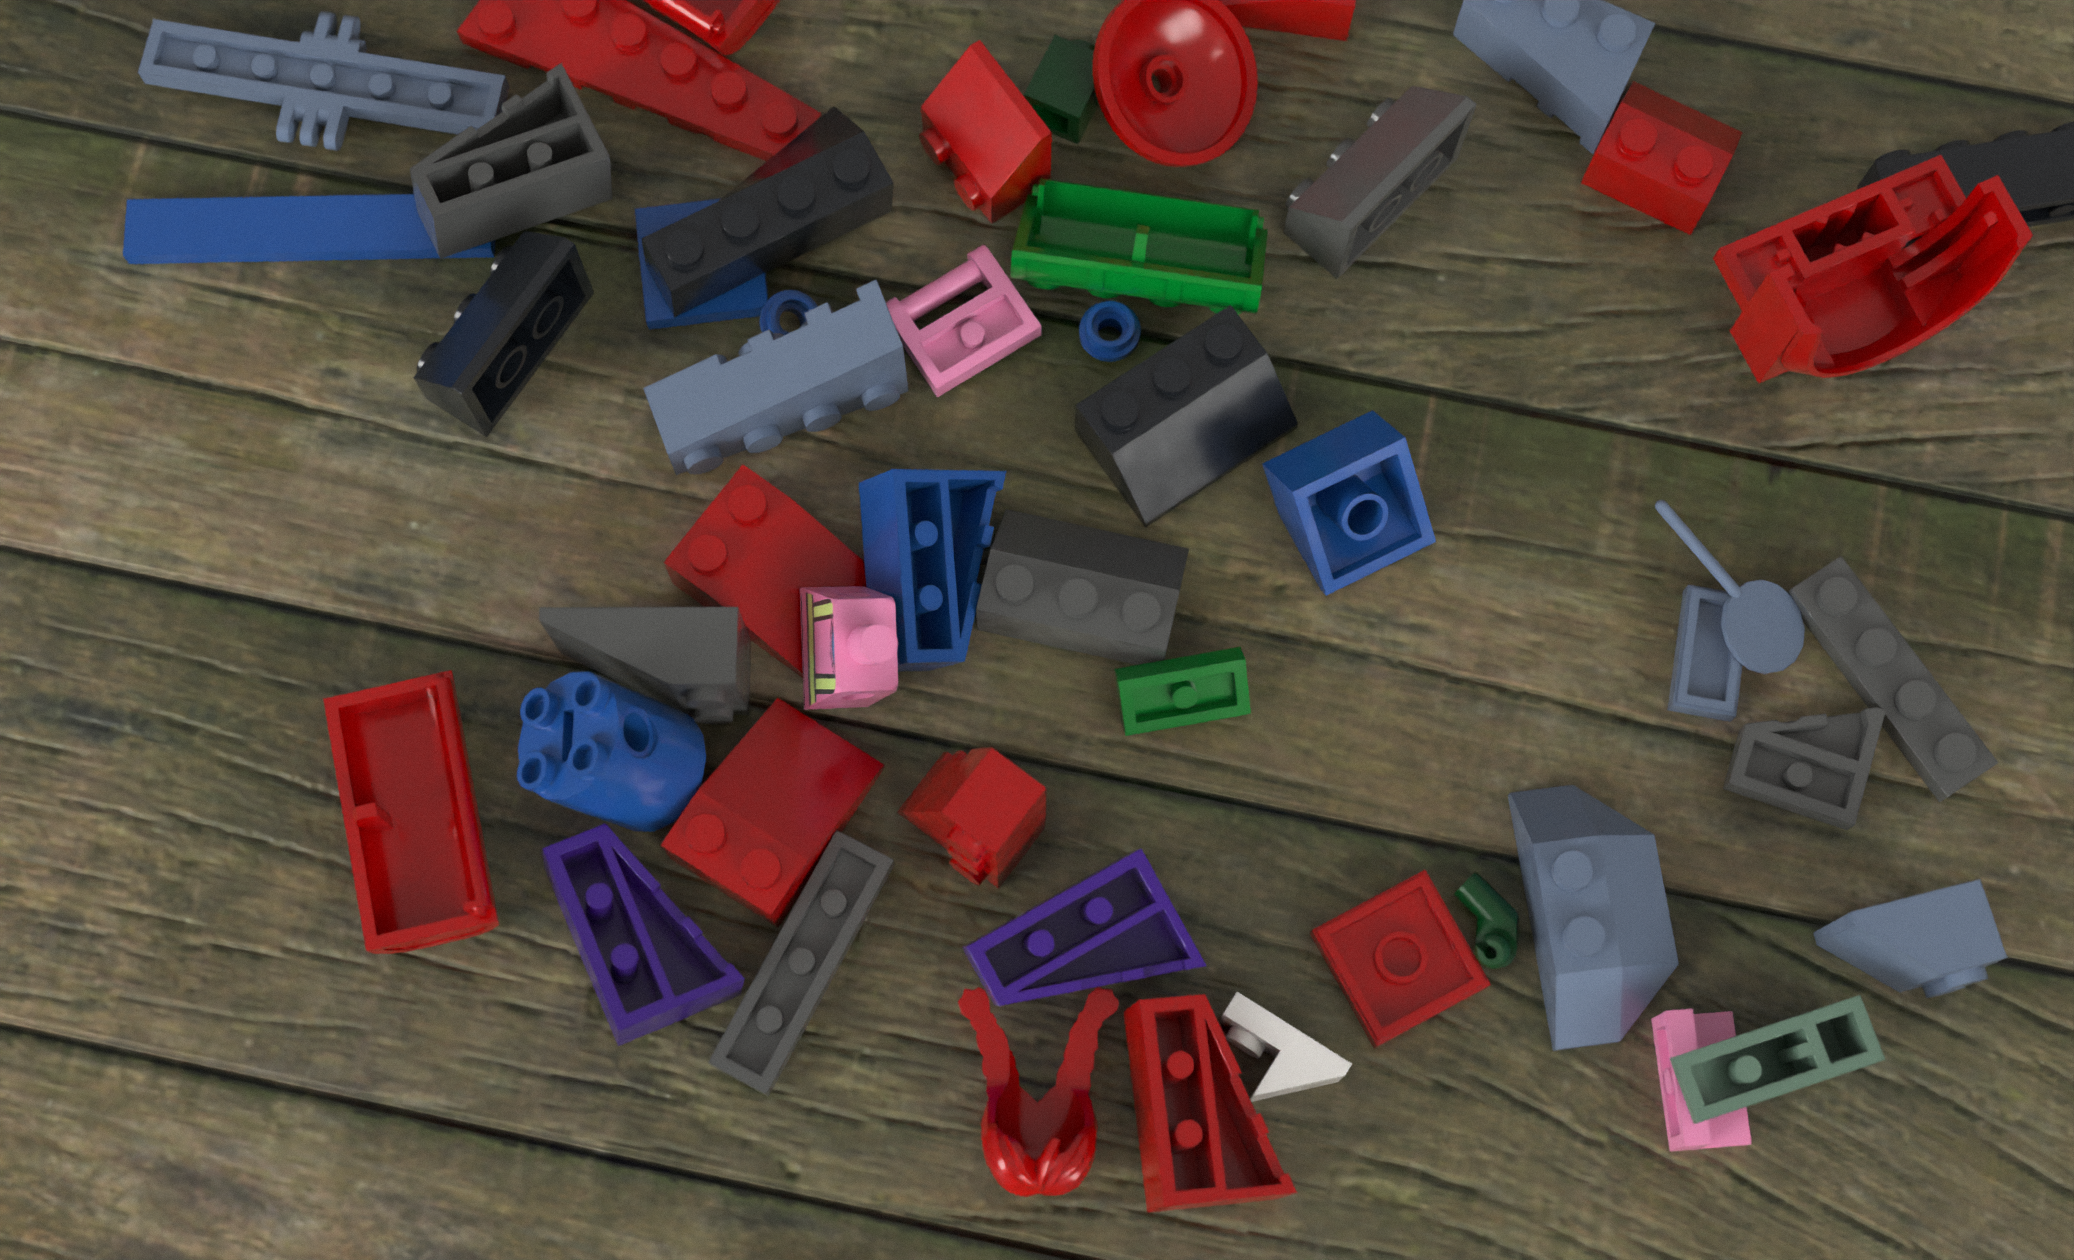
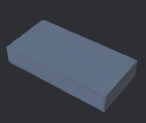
[1667,584,1743,722]

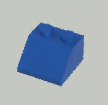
[1262,410,1436,596]

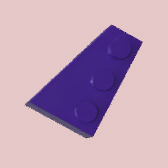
[542,824,745,1046]

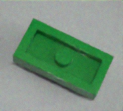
[1114,647,1251,736]

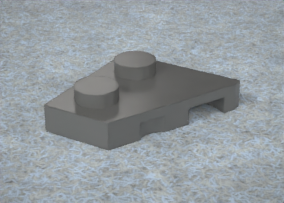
[1722,707,1886,830]

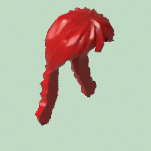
[958,987,1119,1197]

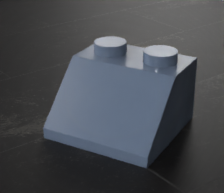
[1813,879,2007,998]

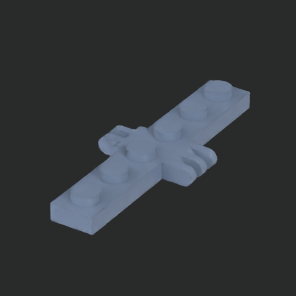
[138,11,509,151]

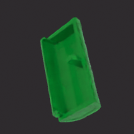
[1010,178,1268,315]

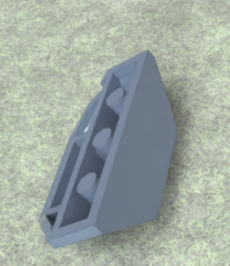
[1508,785,1679,1051]

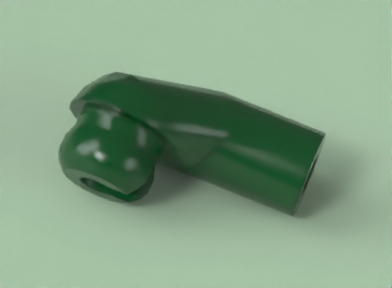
[1453,872,1519,969]

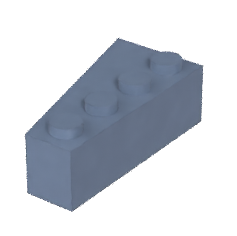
[643,280,909,475]

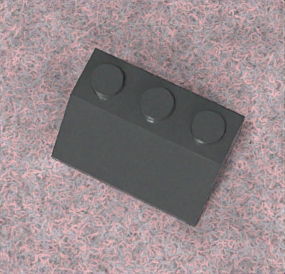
[1283,86,1477,279]
[976,509,1189,665]

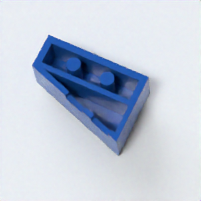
[859,469,1006,672]

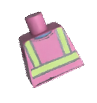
[800,586,898,710]

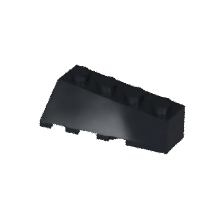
[641,106,894,318]

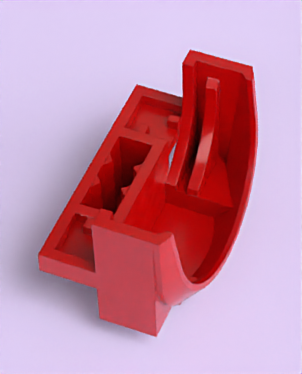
[1713,155,2033,384]

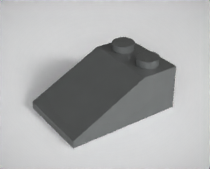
[539,607,751,724]

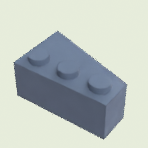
[1453,0,1655,155]

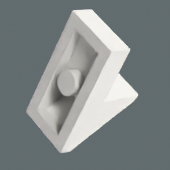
[1219,992,1352,1102]

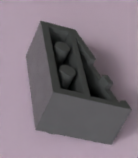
[410,63,613,259]

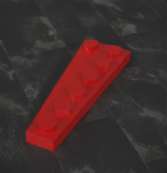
[457,0,822,161]

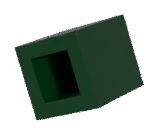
[1024,35,1099,145]

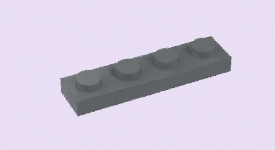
[1788,556,1998,802]
[708,830,895,1097]

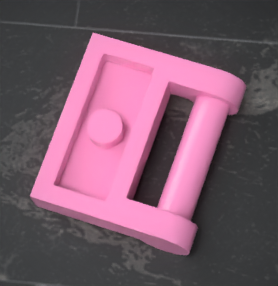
[886,245,1042,397]

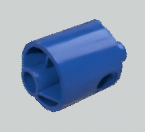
[517,672,706,832]

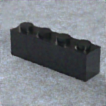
[1857,121,2074,248]

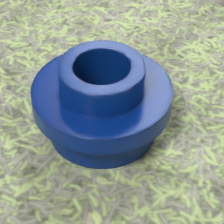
[759,290,818,335]
[1079,301,1141,362]

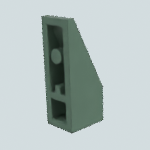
[1669,995,1886,1124]

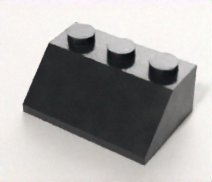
[413,231,594,437]
[1075,305,1298,528]

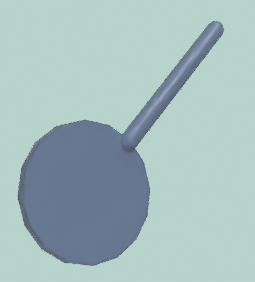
[1655,500,1805,674]

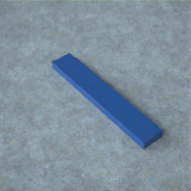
[123,194,495,264]

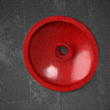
[1093,0,1258,167]

